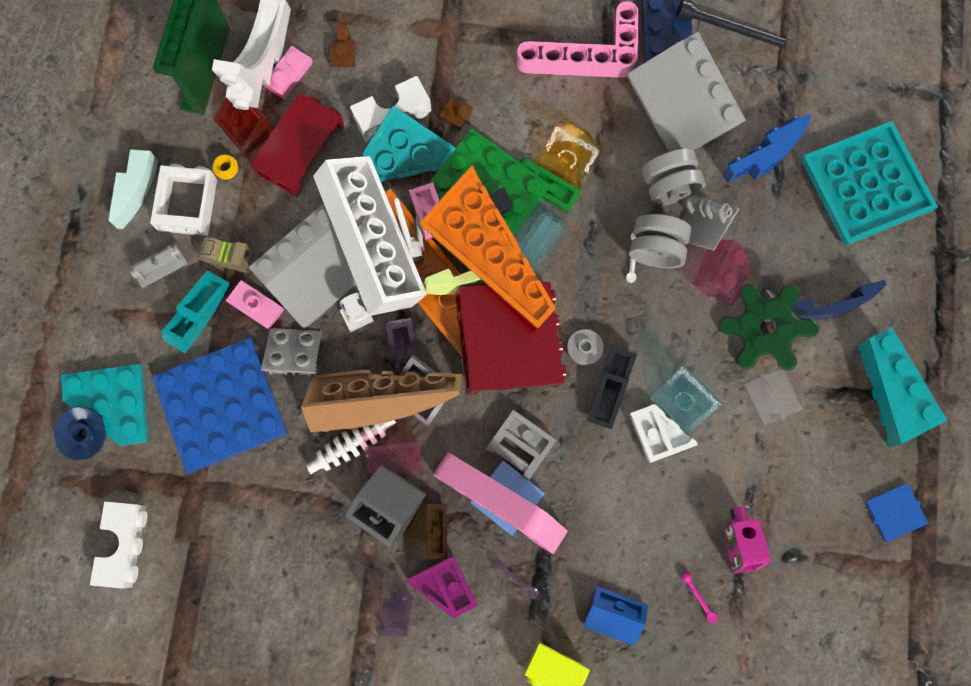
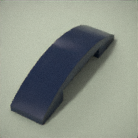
[793,280,887,320]

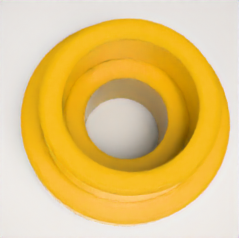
[213,155,238,180]

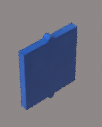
[865,483,928,542]

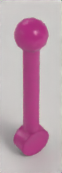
[681,572,718,623]

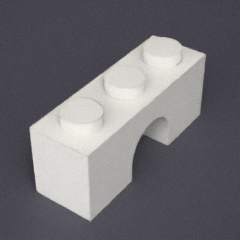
[350,76,431,142]
[90,501,147,588]

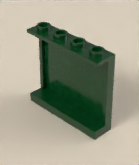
[152,0,230,115]

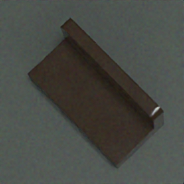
[406,504,447,560]

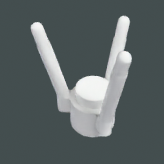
[394,198,425,262]

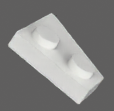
[629,404,698,463]

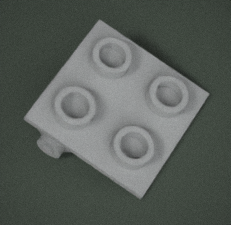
[682,195,739,251]
[261,328,322,377]

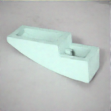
[108,150,158,229]

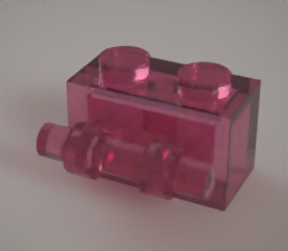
[692,240,752,306]

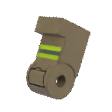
[198,238,252,273]

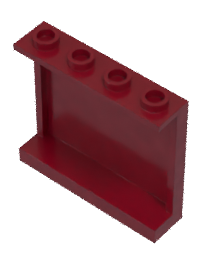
[455,281,566,395]

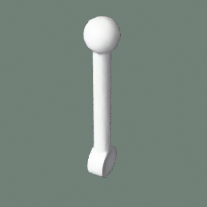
[626,233,637,283]

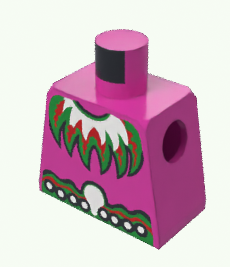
[725,507,771,574]

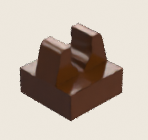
[439,96,473,131]

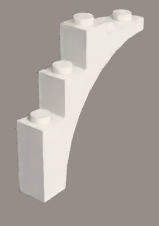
[212,0,291,110]

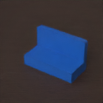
[583,586,648,645]

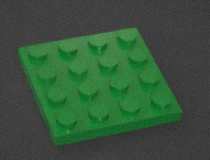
[411,129,552,236]

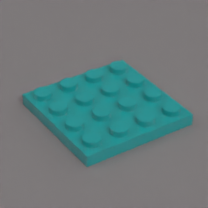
[801,121,938,246]

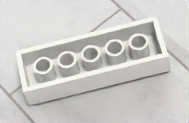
[313,156,427,316]

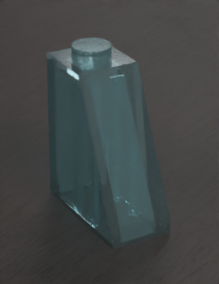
[519,212,570,273]

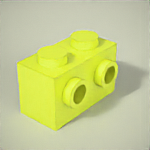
[524,642,590,686]

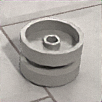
[641,149,706,206]
[629,214,692,269]

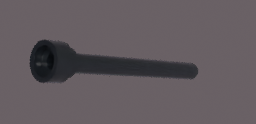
[676,0,787,48]

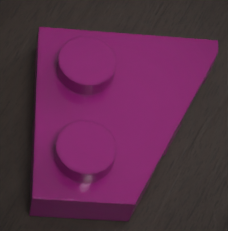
[407,556,478,619]

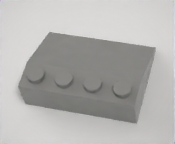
[627,32,746,152]
[249,204,356,330]

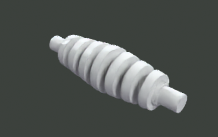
[306,420,396,474]

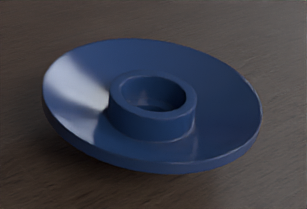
[54,407,106,461]

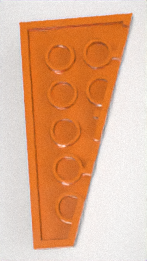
[419,166,556,329]

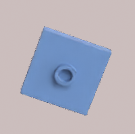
[470,461,545,536]

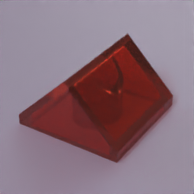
[214,97,273,155]

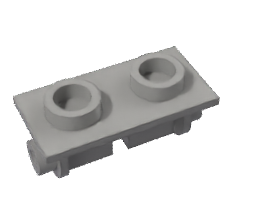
[130,242,188,288]

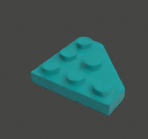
[360,105,456,182]
[61,364,149,446]

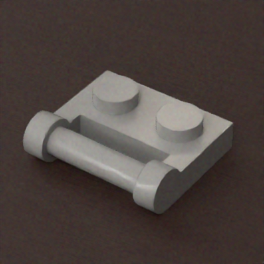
[486,410,556,480]

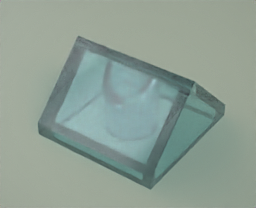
[650,365,723,435]

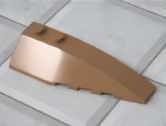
[301,370,463,432]

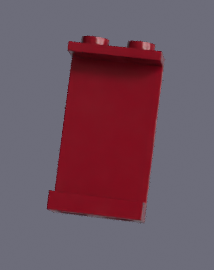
[250,92,345,198]

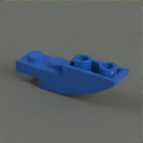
[723,113,811,183]

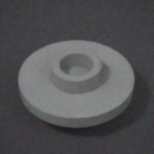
[567,329,604,365]

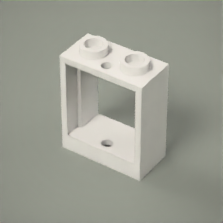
[150,164,217,236]

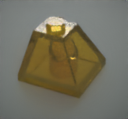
[537,118,601,189]

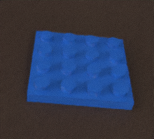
[152,337,288,474]

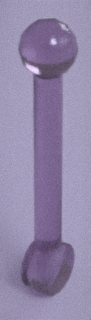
[491,560,540,599]

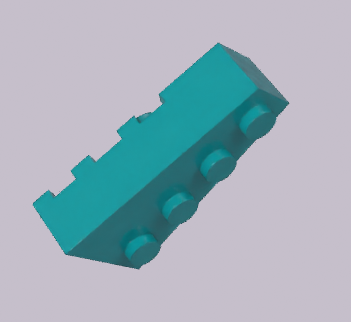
[858,327,947,447]

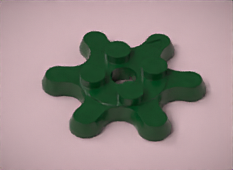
[719,283,819,371]

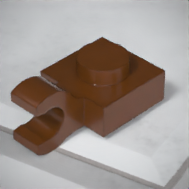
[330,22,356,67]

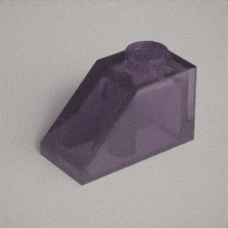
[378,592,413,637]

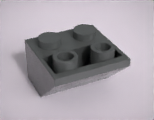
[345,465,426,547]

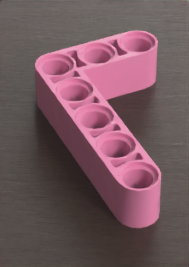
[516,1,638,78]
[433,452,568,554]

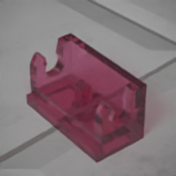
[365,442,423,476]

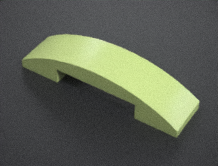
[423,269,485,295]

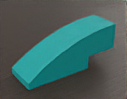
[161,270,229,354]

